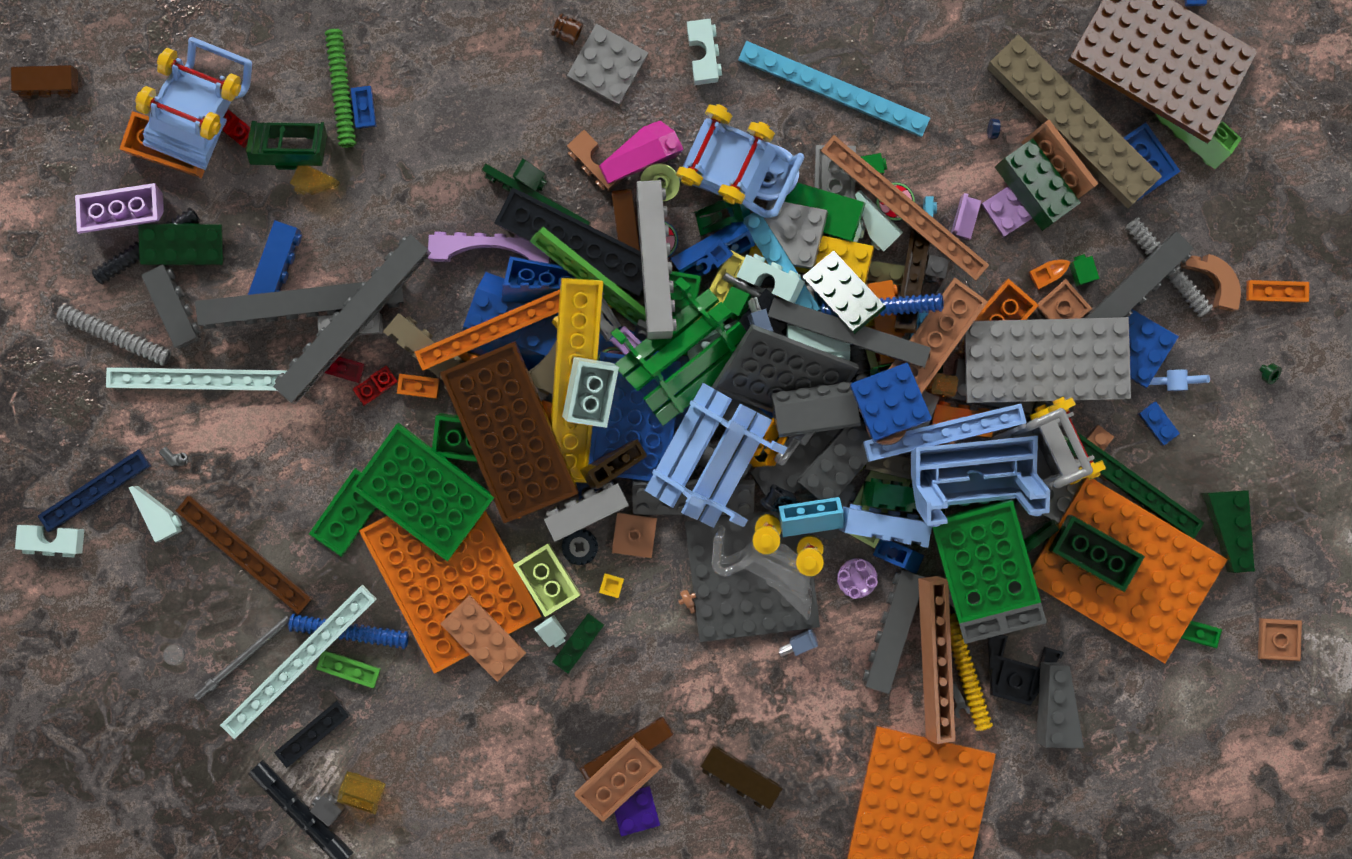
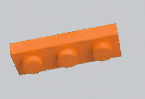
[1246,280,1309,303]

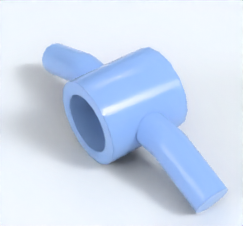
[1149,370,1210,391]

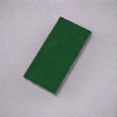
[1024,519,1060,553]

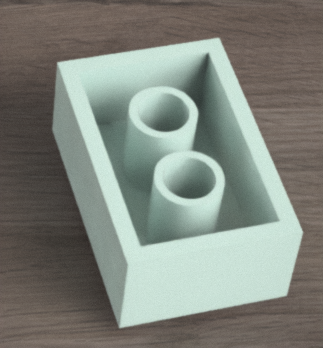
[562,357,619,428]

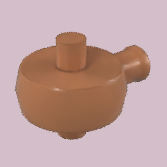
[678,589,696,614]

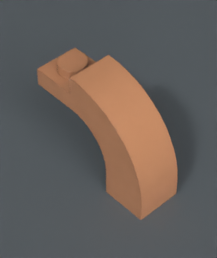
[1180,254,1241,312]

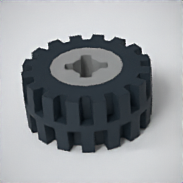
[562,529,598,565]

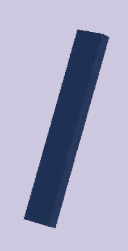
[38,449,151,533]

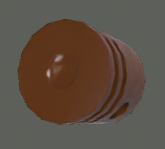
[551,13,583,46]

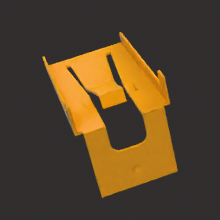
[749,417,788,467]

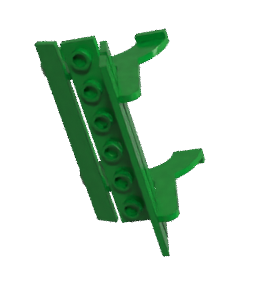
[611,277,746,426]

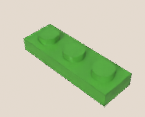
[316,650,381,689]

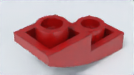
[222,109,250,148]
[352,365,398,406]

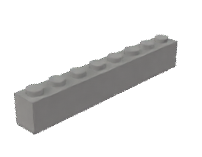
[636,180,677,340]

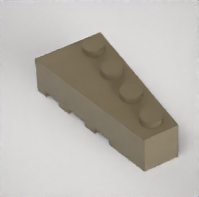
[383,313,464,381]

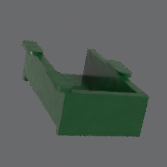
[246,121,328,170]

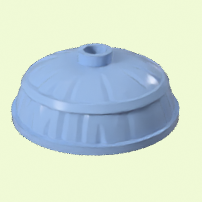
[756,146,799,201]

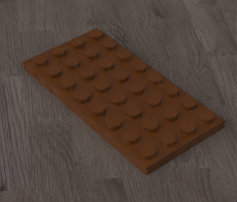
[440,341,579,523]

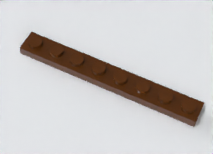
[175,495,313,615]

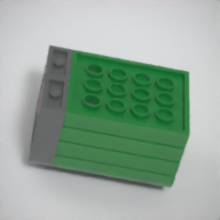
[933,499,1047,644]

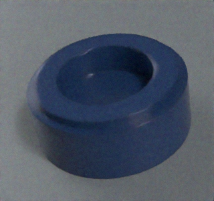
[987,118,1001,139]

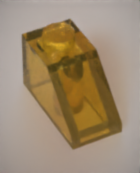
[290,166,340,196]

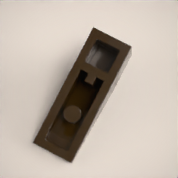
[580,439,647,489]

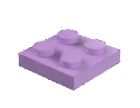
[981,186,1032,237]

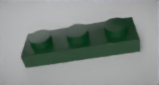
[552,613,605,674]

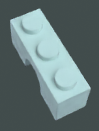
[687,18,722,85]
[736,254,805,303]
[15,525,84,557]

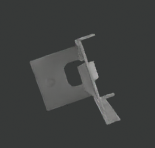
[600,292,621,342]

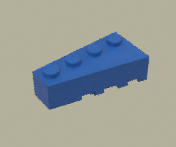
[501,256,576,302]

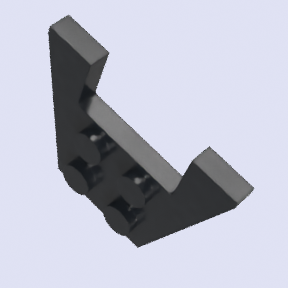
[988,635,1064,706]

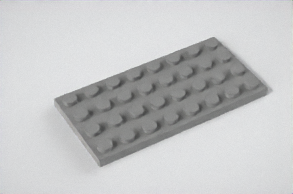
[964,317,1131,403]

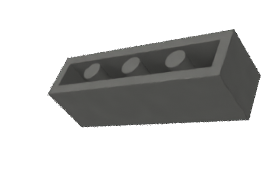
[141,265,202,349]

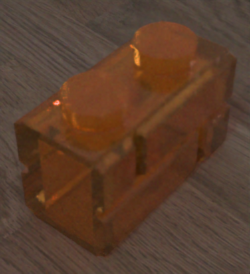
[925,373,959,399]

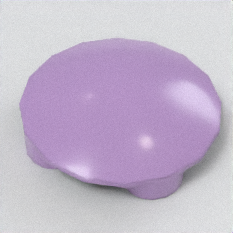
[837,558,878,599]

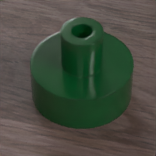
[1259,363,1282,385]

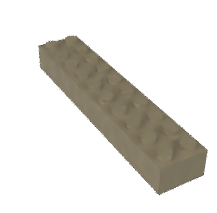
[987,34,1162,209]

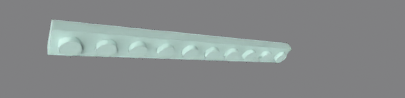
[106,368,309,391]
[220,585,377,739]

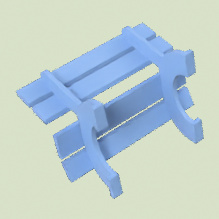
[645,383,787,528]

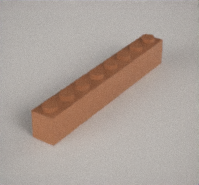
[918,576,955,744]

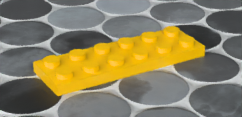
[749,236,874,284]

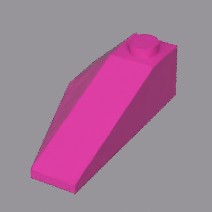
[599,121,684,184]

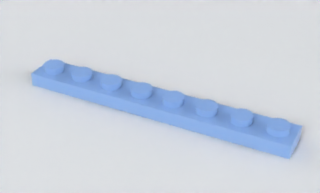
[863,404,1026,462]

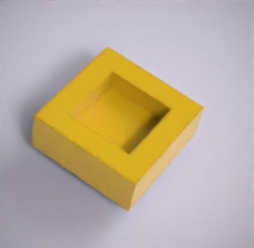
[599,573,624,598]

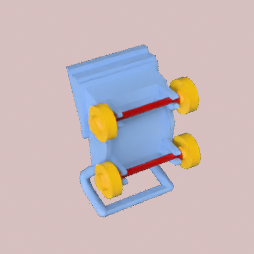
[135,37,252,170]
[676,104,804,218]

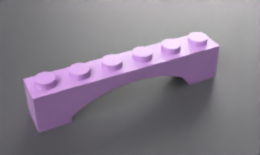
[428,232,550,264]

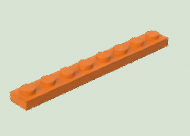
[415,290,560,371]

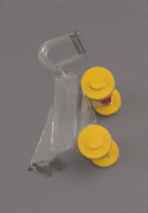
[712,514,824,620]

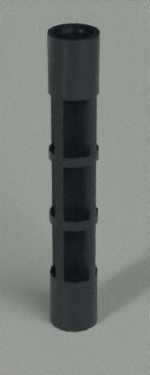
[248,760,354,859]

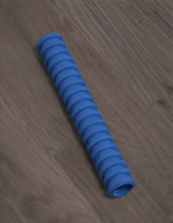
[822,293,944,318]
[288,614,409,649]

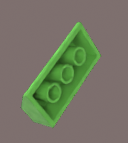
[1156,114,1242,169]

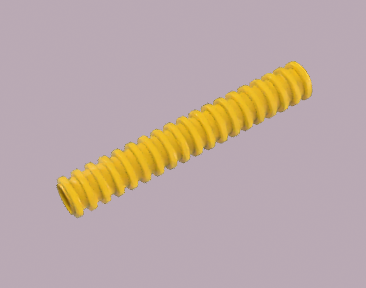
[950,613,993,731]

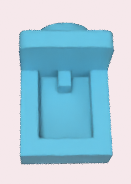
[923,196,937,217]

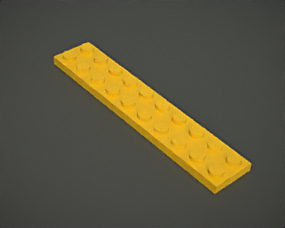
[551,278,603,483]

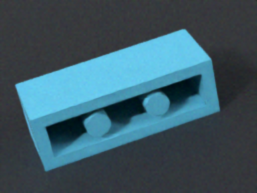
[779,497,843,537]

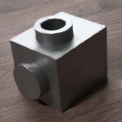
[925,255,949,283]
[310,792,345,826]

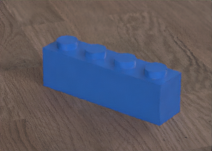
[248,220,302,295]
[670,222,756,276]

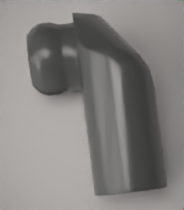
[159,446,188,466]

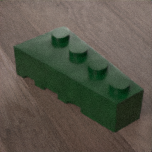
[861,478,946,515]
[1201,490,1255,573]

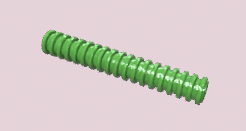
[325,29,356,148]

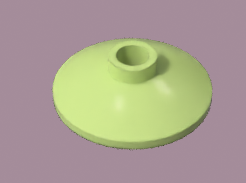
[641,163,680,202]

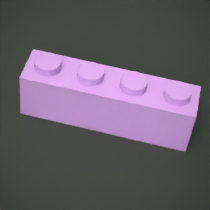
[75,183,164,234]

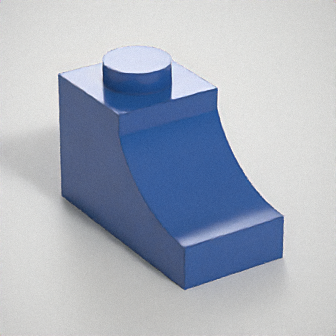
[873,539,924,574]

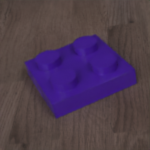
[615,785,660,836]

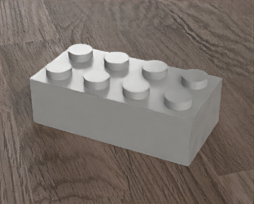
[544,480,629,542]

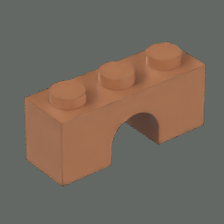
[567,130,624,192]

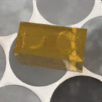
[337,771,386,814]

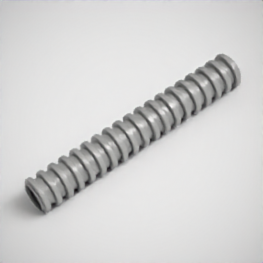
[1125,217,1213,317]
[56,304,171,366]

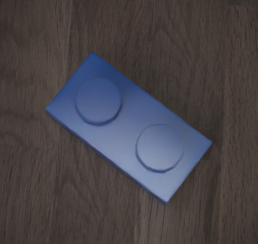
[351,86,377,129]
[1138,401,1180,446]

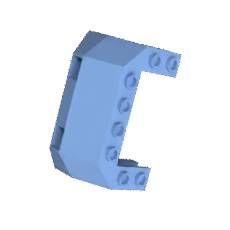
[911,436,1050,527]

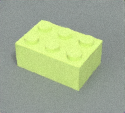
[513,543,581,617]

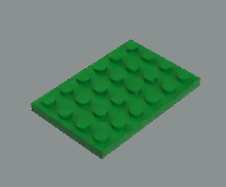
[351,423,495,561]

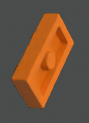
[397,374,440,399]

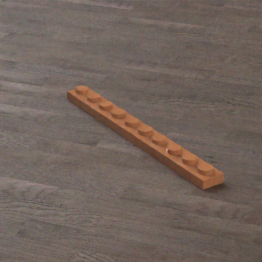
[821,135,989,281]

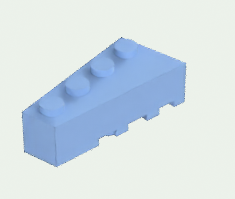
[839,504,932,548]

